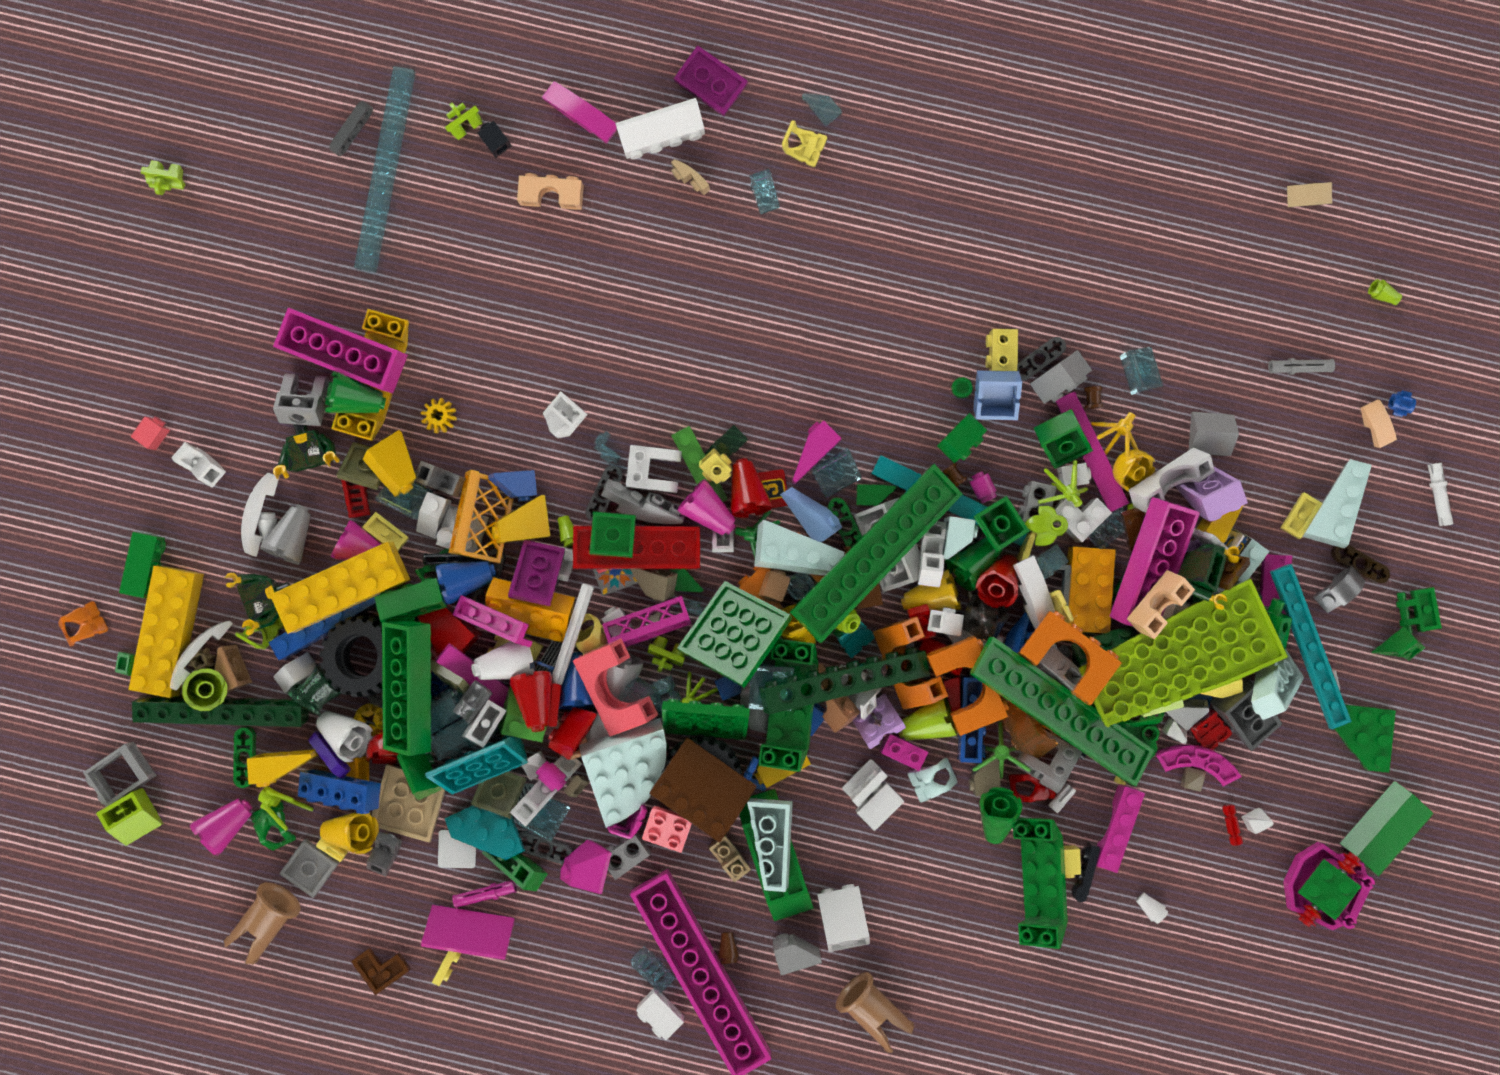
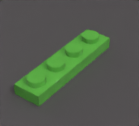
[671,426,728,502]

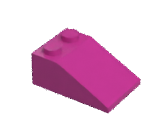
[792,421,842,485]

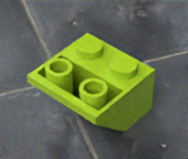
[96,788,164,846]

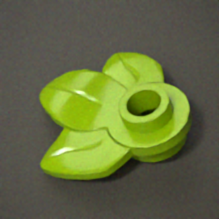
[1025,506,1068,546]

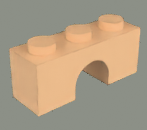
[517,173,584,210]
[1127,570,1195,639]

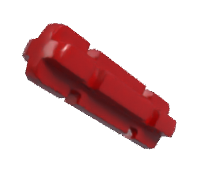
[1222,804,1243,846]

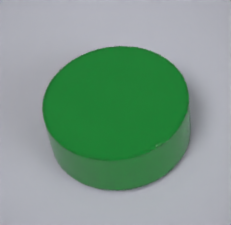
[951,377,973,399]

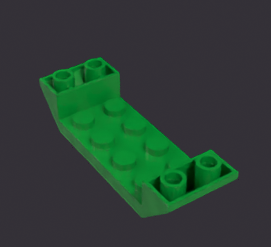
[758,639,818,772]
[739,788,814,921]
[1013,817,1068,949]

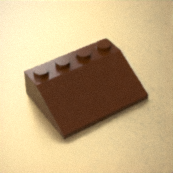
[649,737,757,843]

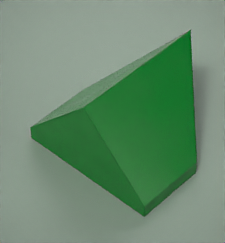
[1371,626,1425,661]

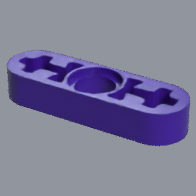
[308,731,351,779]

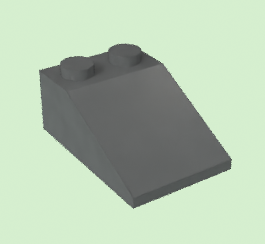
[1210,677,1282,751]

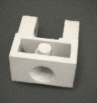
[626,445,682,493]

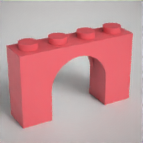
[573,638,658,737]

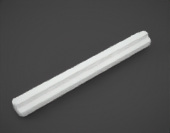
[552,584,594,685]

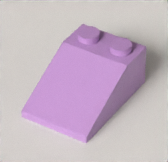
[1175,467,1248,522]

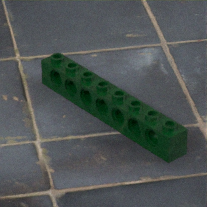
[759,647,930,715]
[132,695,309,727]

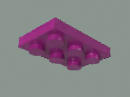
[673,45,748,116]
[508,540,565,606]

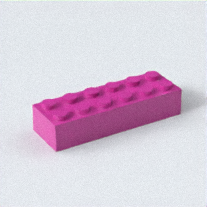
[273,308,408,394]
[1109,497,1200,626]

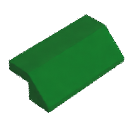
[1340,781,1434,877]

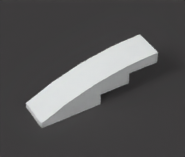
[1013,556,1055,629]

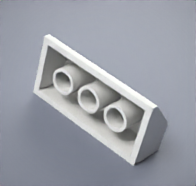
[616,98,705,159]
[854,498,920,592]

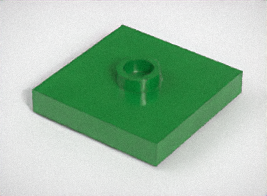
[589,511,636,558]

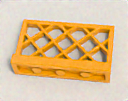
[448,470,513,564]

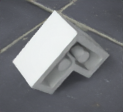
[1053,498,1112,543]

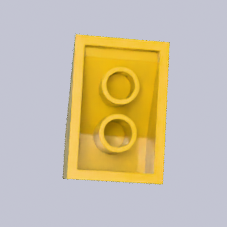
[247,749,319,787]

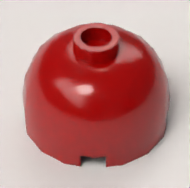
[366,730,399,764]

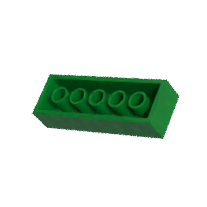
[382,619,432,756]

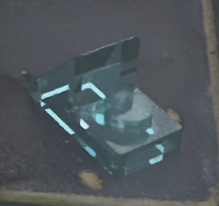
[749,169,780,214]
[1035,544,1069,579]

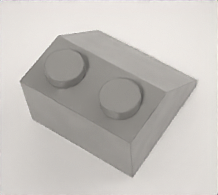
[773,933,822,975]

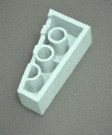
[1303,459,1372,548]
[754,520,844,576]
[1251,649,1304,720]
[747,798,793,892]

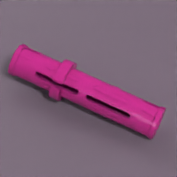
[452,880,517,908]

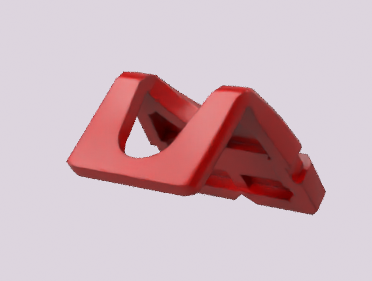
[1190,708,1232,750]
[1009,773,1056,803]

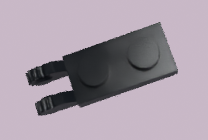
[1071,841,1100,903]

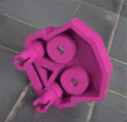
[1283,842,1375,930]

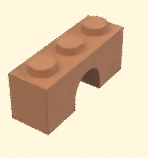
[818,663,861,733]

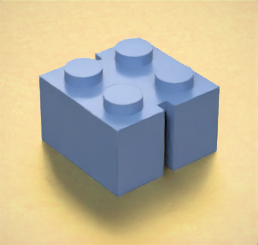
[973,371,1022,420]

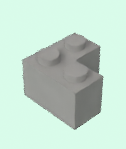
[1030,350,1092,404]

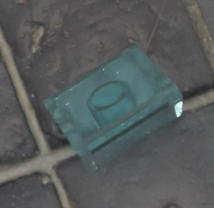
[1120,347,1163,395]
[810,448,862,498]
[375,482,433,520]
[749,664,794,711]
[514,798,570,842]

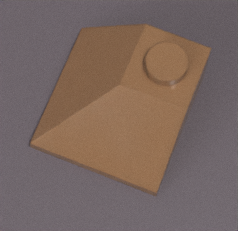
[215,644,253,693]

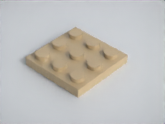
[372,764,446,842]

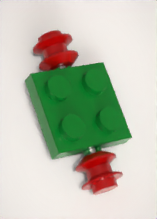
[1297,852,1362,927]

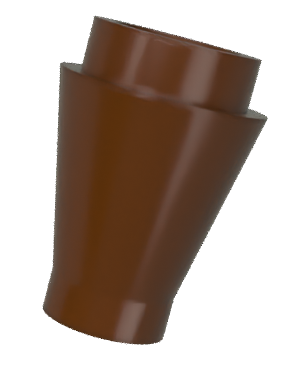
[718,932,739,964]

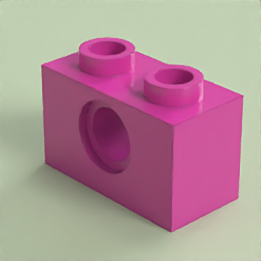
[879,733,928,771]

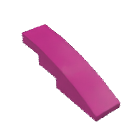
[542,81,617,144]

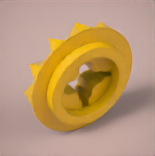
[353,704,383,737]

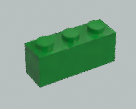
[119,532,166,598]
[374,578,447,622]

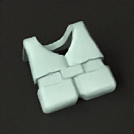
[907,758,958,803]

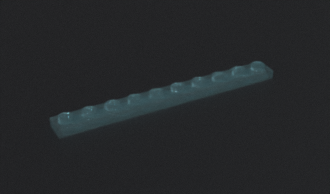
[354,66,416,273]

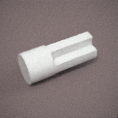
[1048,783,1076,813]

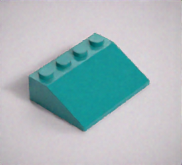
[425,735,529,795]

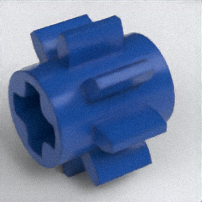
[1388,390,1416,417]

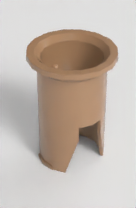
[223,882,301,965]
[836,972,914,1053]

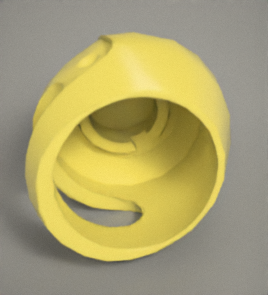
[575,614,608,654]

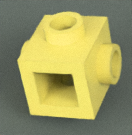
[699,448,732,484]

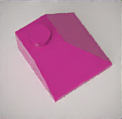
[560,839,612,894]

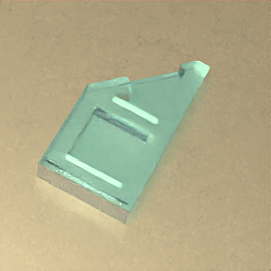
[802,93,842,127]

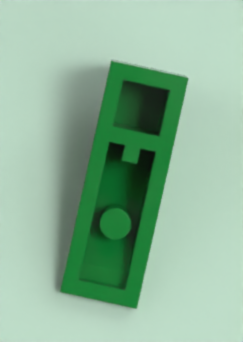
[482,851,548,892]

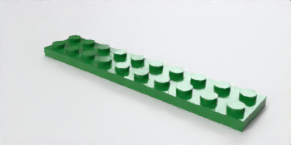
[790,464,963,643]
[970,637,1154,787]

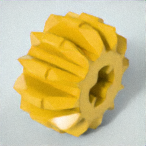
[421,398,457,434]

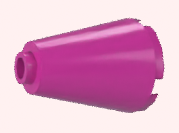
[677,479,736,535]
[330,520,381,561]
[190,798,253,856]

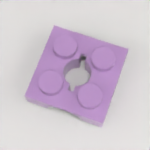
[852,694,906,749]

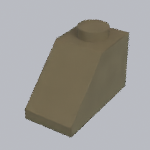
[631,569,678,602]
[968,751,1001,796]

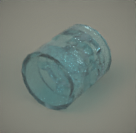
[787,573,814,600]
[647,675,682,713]

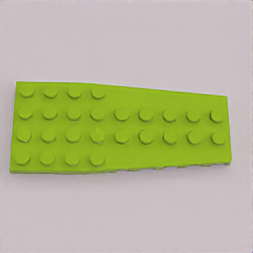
[1078,579,1288,727]

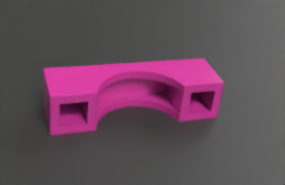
[1096,784,1145,873]

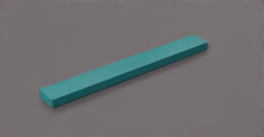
[871,455,1027,546]
[1270,564,1352,729]

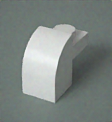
[171,442,226,488]

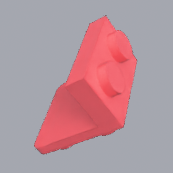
[642,806,692,853]

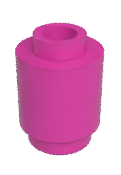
[969,471,997,503]
[536,761,567,792]

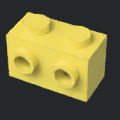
[985,329,1018,371]

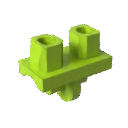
[445,102,483,140]
[140,160,185,195]
[647,636,685,673]

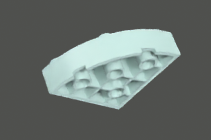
[579,718,666,828]

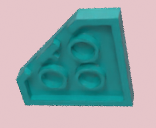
[445,806,525,860]

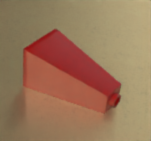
[417,604,482,656]

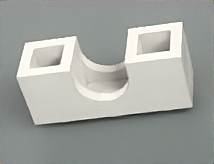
[918,521,946,587]

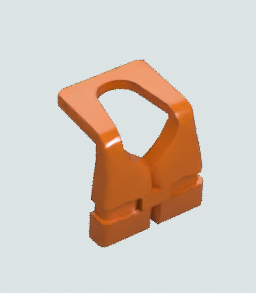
[58,601,108,647]

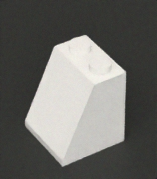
[817,884,870,952]

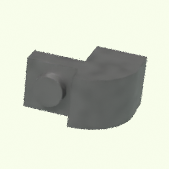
[415,461,466,498]
[1314,566,1365,613]
[367,832,402,877]

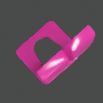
[607,804,647,839]

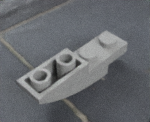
[601,479,684,524]
[1036,646,1082,691]

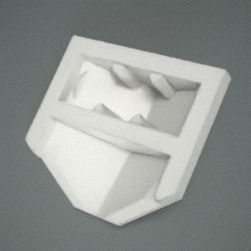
[543,391,588,438]

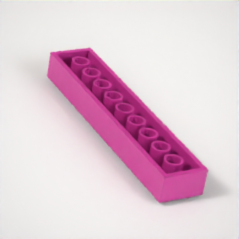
[630,869,771,1075]

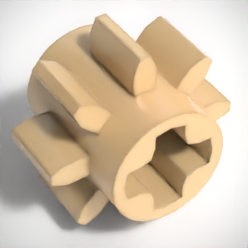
[188,648,216,671]

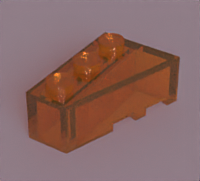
[1000,695,1058,759]

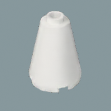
[471,641,534,680]
[316,711,373,762]

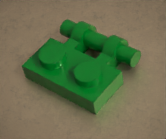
[1396,587,1442,633]

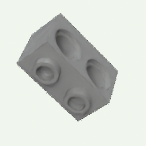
[1018,481,1057,523]
[606,832,651,880]

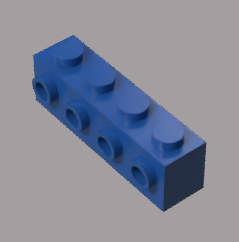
[958,676,986,763]
[298,769,381,814]

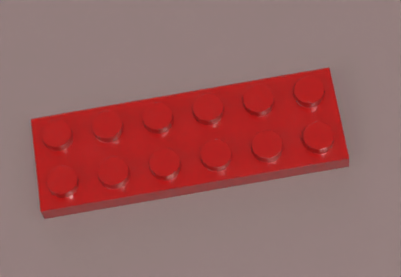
[573,526,700,569]

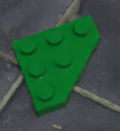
[1333,704,1396,773]

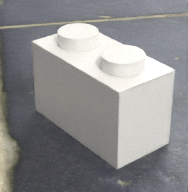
[461,700,506,748]
[856,781,904,831]
[636,987,685,1040]

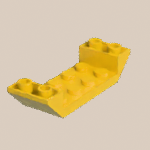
[331,309,409,441]

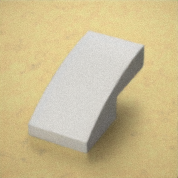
[860,688,882,720]

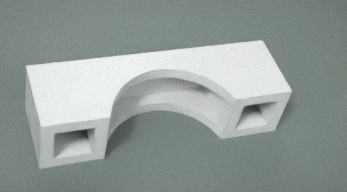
[1129,448,1215,513]

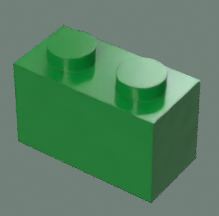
[937,413,987,463]

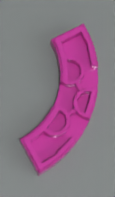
[1155,745,1242,786]

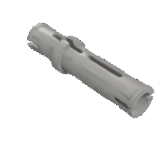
[1268,358,1335,375]

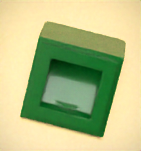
[115,652,135,676]

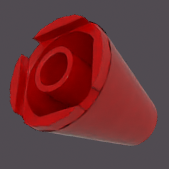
[731,458,772,518]
[976,555,1019,608]
[510,671,552,732]

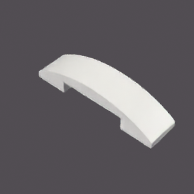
[241,473,279,557]
[170,621,233,690]
[510,755,582,827]

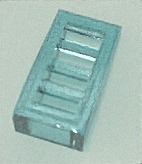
[1088,507,1125,549]
[630,946,676,993]

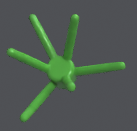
[973,722,1031,779]

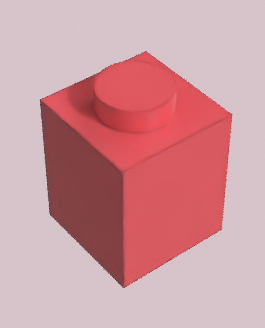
[131,416,170,450]

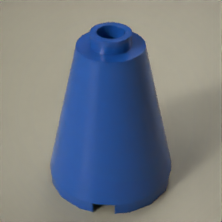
[436,561,497,605]
[559,652,595,710]

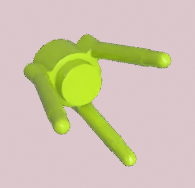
[258,786,314,831]

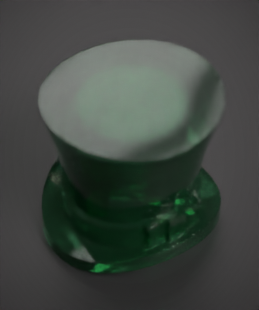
[288,665,342,717]

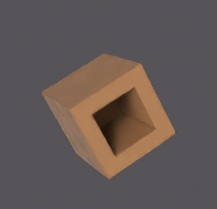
[758,569,791,603]

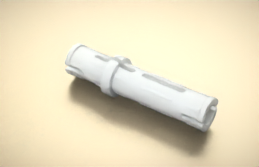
[1427,462,1454,526]

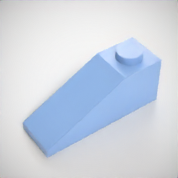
[780,487,843,542]

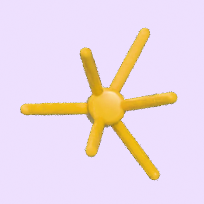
[1091,412,1139,457]

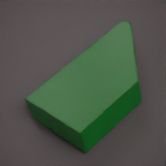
[856,484,896,506]
[669,569,703,592]

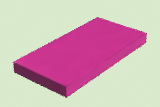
[421,905,515,960]

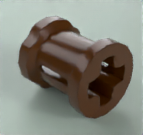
[1084,386,1104,409]
[942,463,967,487]

